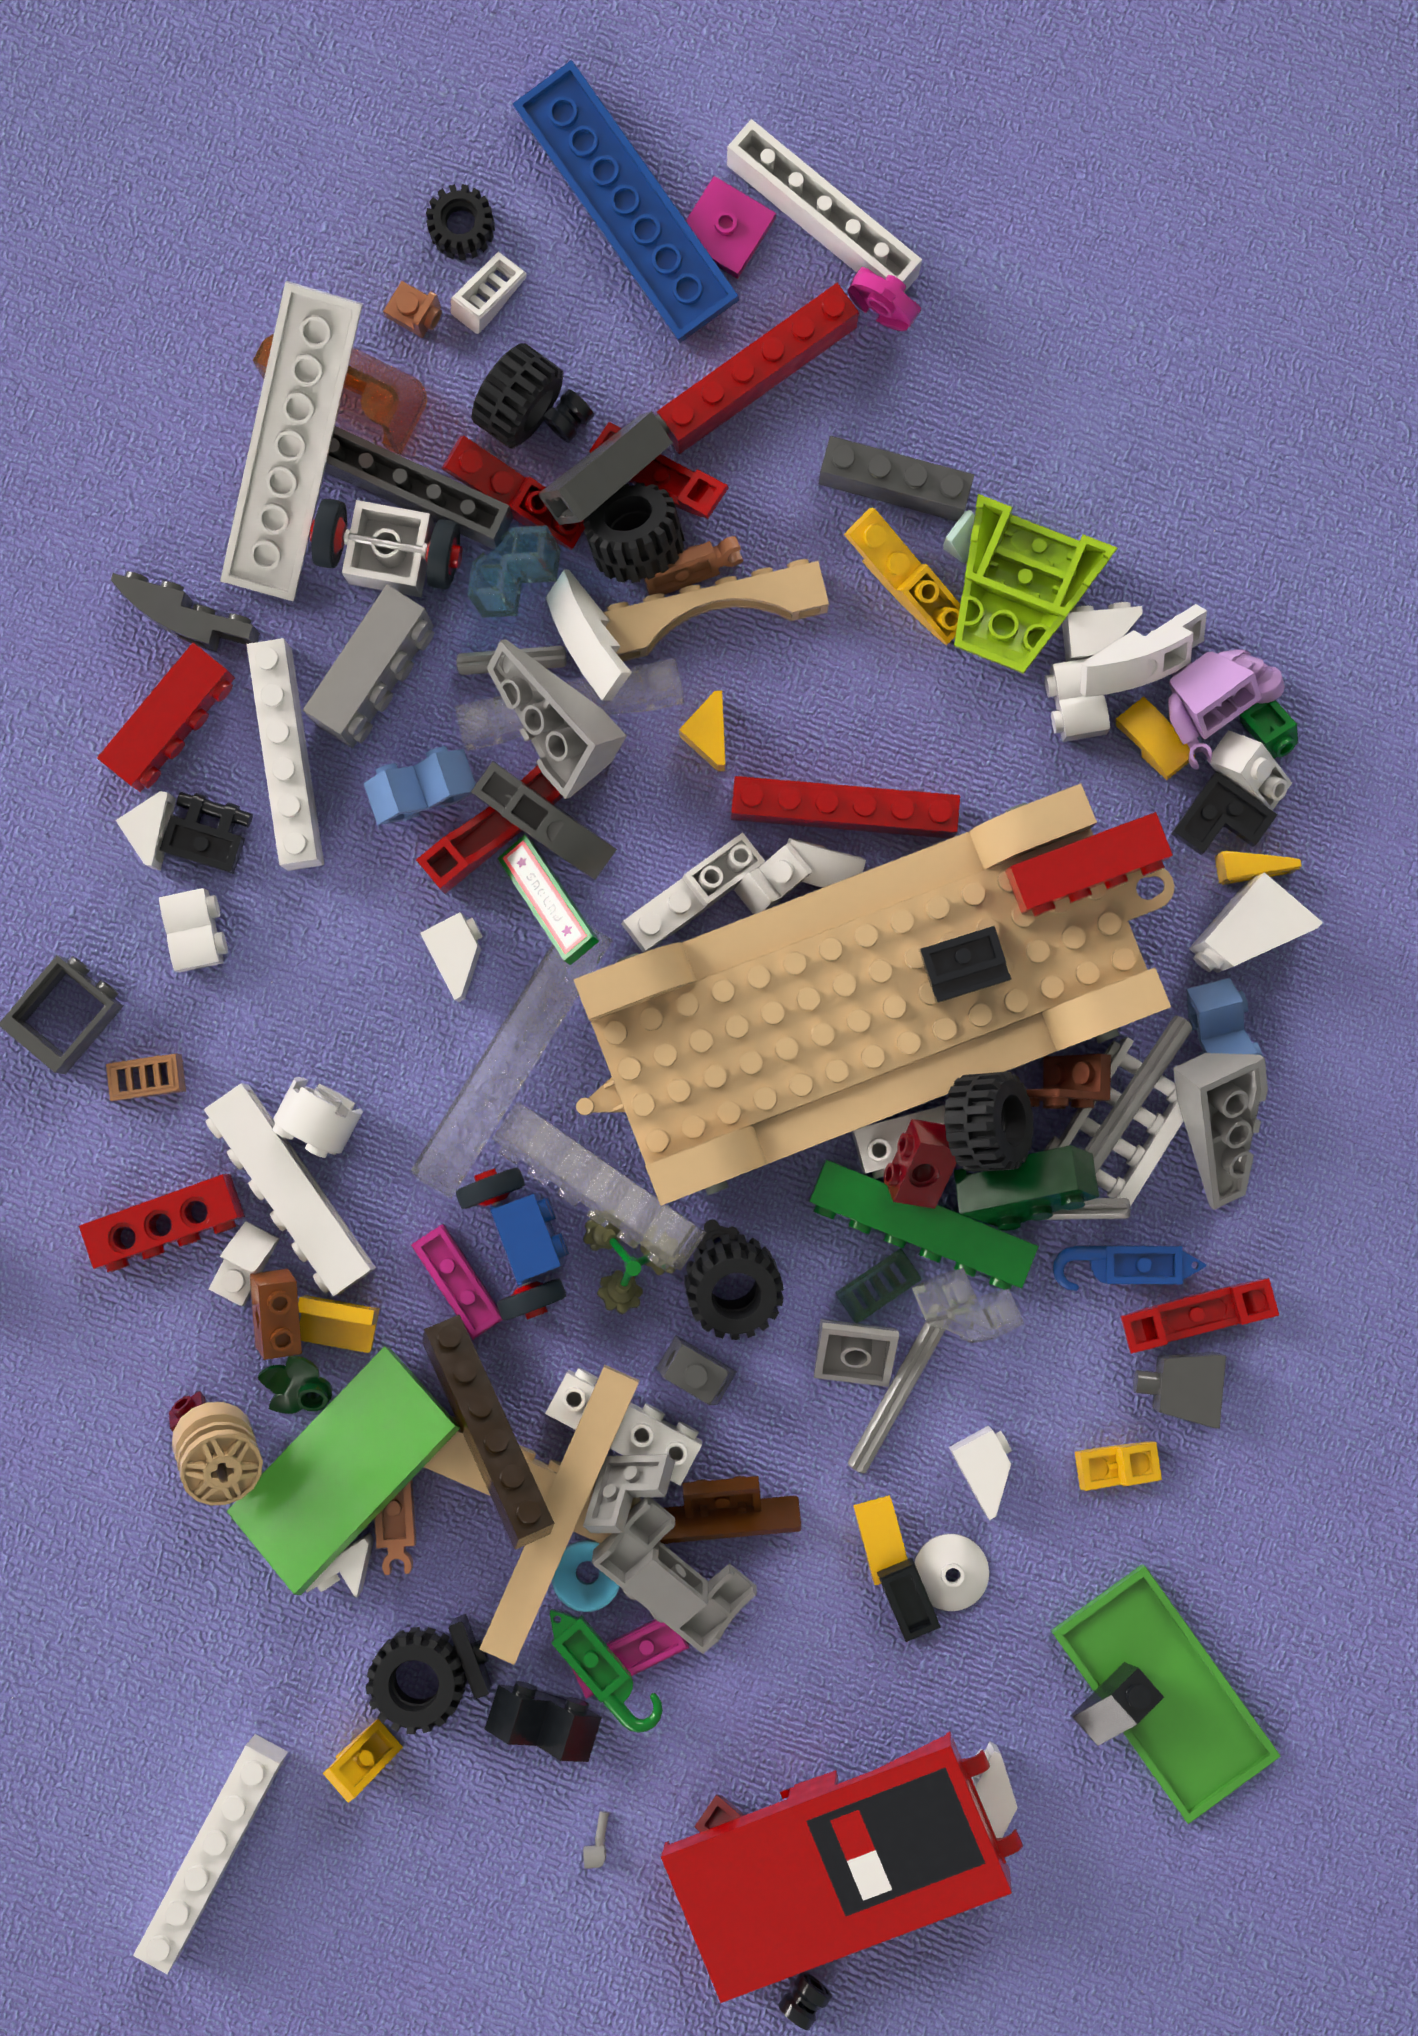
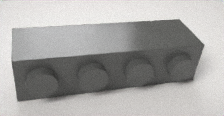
[818,436,975,522]

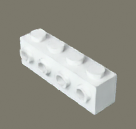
[852,1105,945,1179]
[545,1368,702,1486]

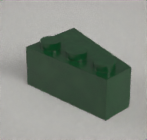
[954,1145,1099,1231]

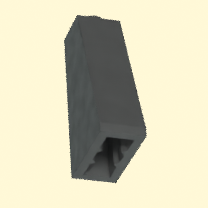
[538,411,673,525]

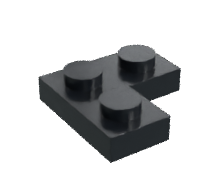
[1170,771,1278,855]

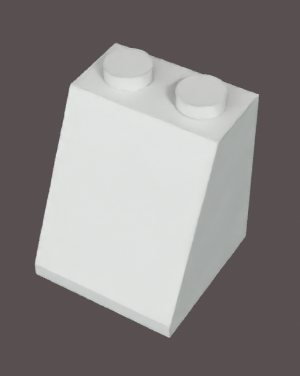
[1189,872,1323,973]

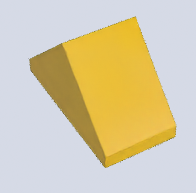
[679,690,725,772]

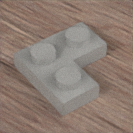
[583,1455,675,1533]

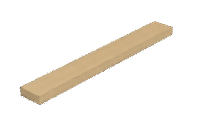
[479,1365,640,1665]

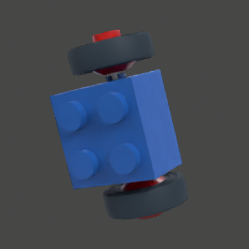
[456,1168,569,1320]

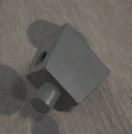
[656,1335,737,1405]
[1133,1352,1226,1429]

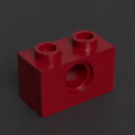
[884,1119,957,1209]

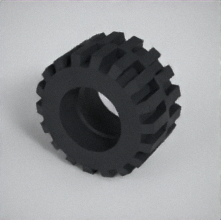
[471,343,564,449]
[583,483,685,583]
[944,1072,1034,1172]
[684,1234,784,1340]
[366,1627,467,1734]

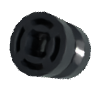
[543,389,594,443]
[778,1972,832,2030]

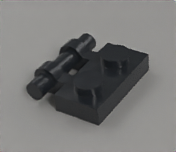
[160,792,253,874]

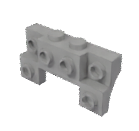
[592,1497,757,1654]

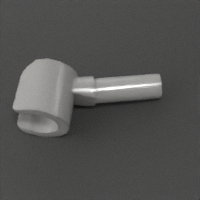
[583,1811,609,1869]

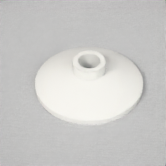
[914,1534,989,1611]

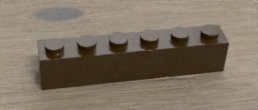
[422,1314,555,1550]

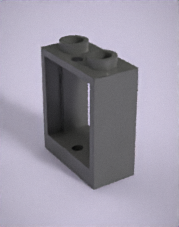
[0,955,124,1075]

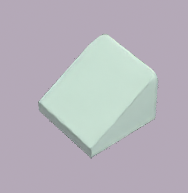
[943,510,975,563]

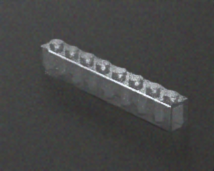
[410,924,613,1199]

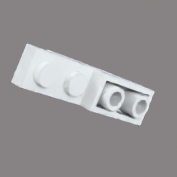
[1080,604,1207,697]
[621,832,765,952]

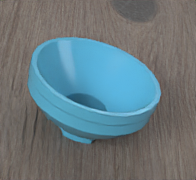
[552,1540,620,1612]

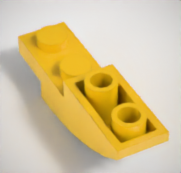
[844,508,960,645]

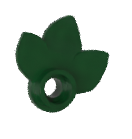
[258,1356,333,1414]

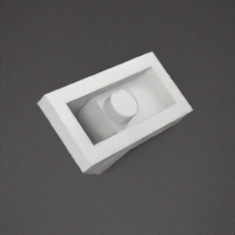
[734,843,813,915]
[209,1221,280,1306]
[306,1533,374,1598]

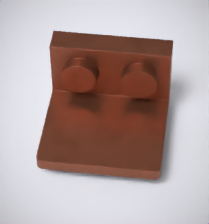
[1026,1054,1111,1109]

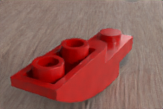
[441,435,585,550]

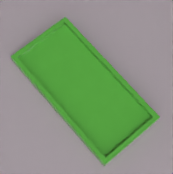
[227,1346,461,1595]
[1050,1564,1281,1824]

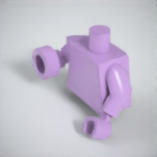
[1168,649,1285,770]

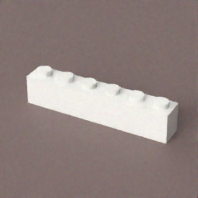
[727,119,922,293]
[246,638,324,871]
[204,1083,376,1296]
[133,1734,288,1974]

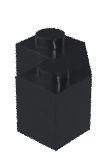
[484,1681,602,1762]

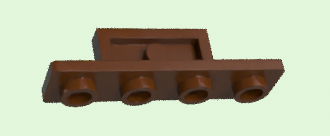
[660,1476,802,1544]

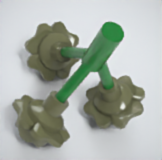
[583,1210,682,1314]

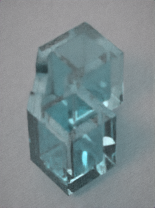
[467,525,561,618]

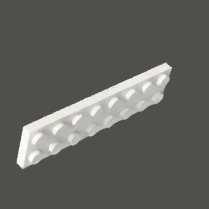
[220,281,363,601]

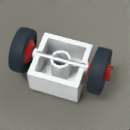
[310,499,463,597]

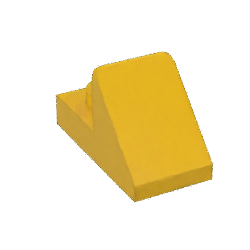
[323,1719,403,1803]

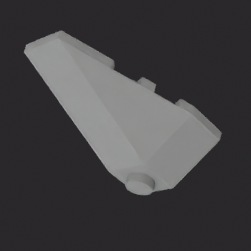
[487,639,627,799]
[1173,1053,1268,1210]

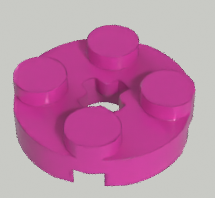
[848,267,921,331]

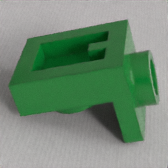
[1239,700,1298,759]

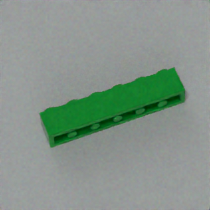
[808,1160,1039,1292]

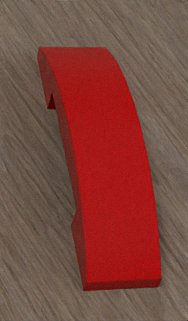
[589,422,729,519]
[1120,1278,1279,1354]

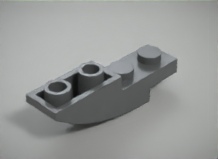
[111,571,260,652]
[471,761,617,880]

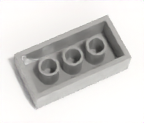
[303,584,434,749]

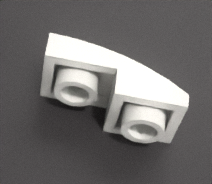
[787,838,866,888]

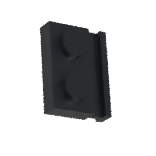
[919,926,1012,1003]

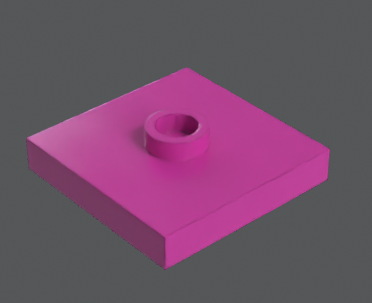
[686,176,776,279]

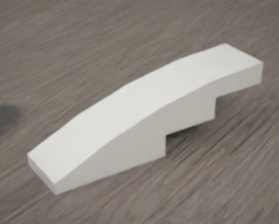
[546,569,632,701]

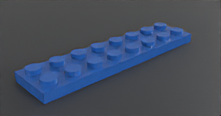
[512,60,739,344]

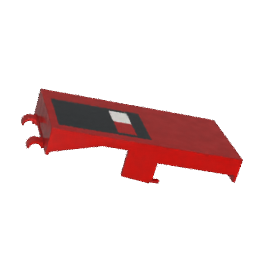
[661,1732,1023,2003]

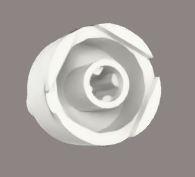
[272,1077,363,1158]

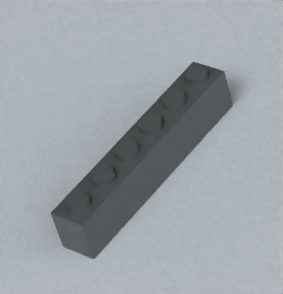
[324,426,513,551]

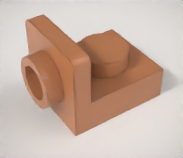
[383,281,442,338]

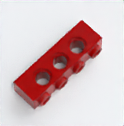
[79,1174,245,1273]

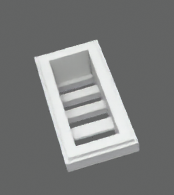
[451,251,527,334]

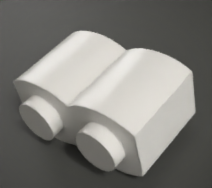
[1045,658,1110,742]
[159,888,228,973]

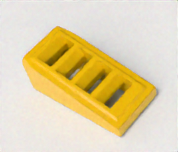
[1215,851,1302,885]

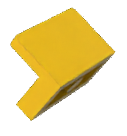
[298,1295,380,1353]

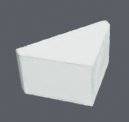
[116,791,176,871]

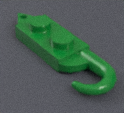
[550,1609,663,1733]

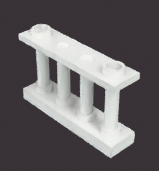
[1044,1037,1184,1206]

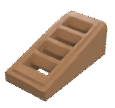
[106,1053,186,1101]

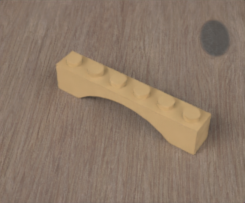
[603,559,829,661]

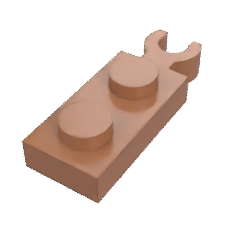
[643,536,743,595]
[375,1480,417,1575]

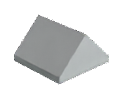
[814,1319,899,1387]

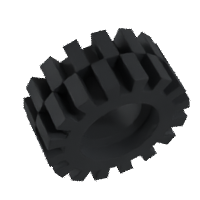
[426,184,495,260]

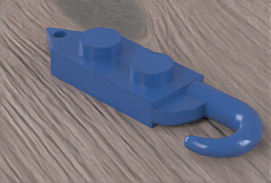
[1053,1245,1206,1291]

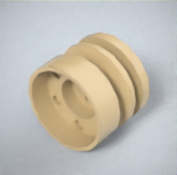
[172,1402,263,1506]

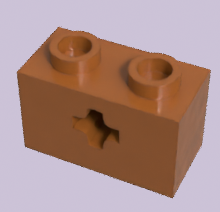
[250,1268,302,1360]

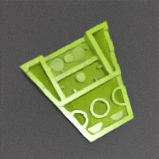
[954,494,1118,674]

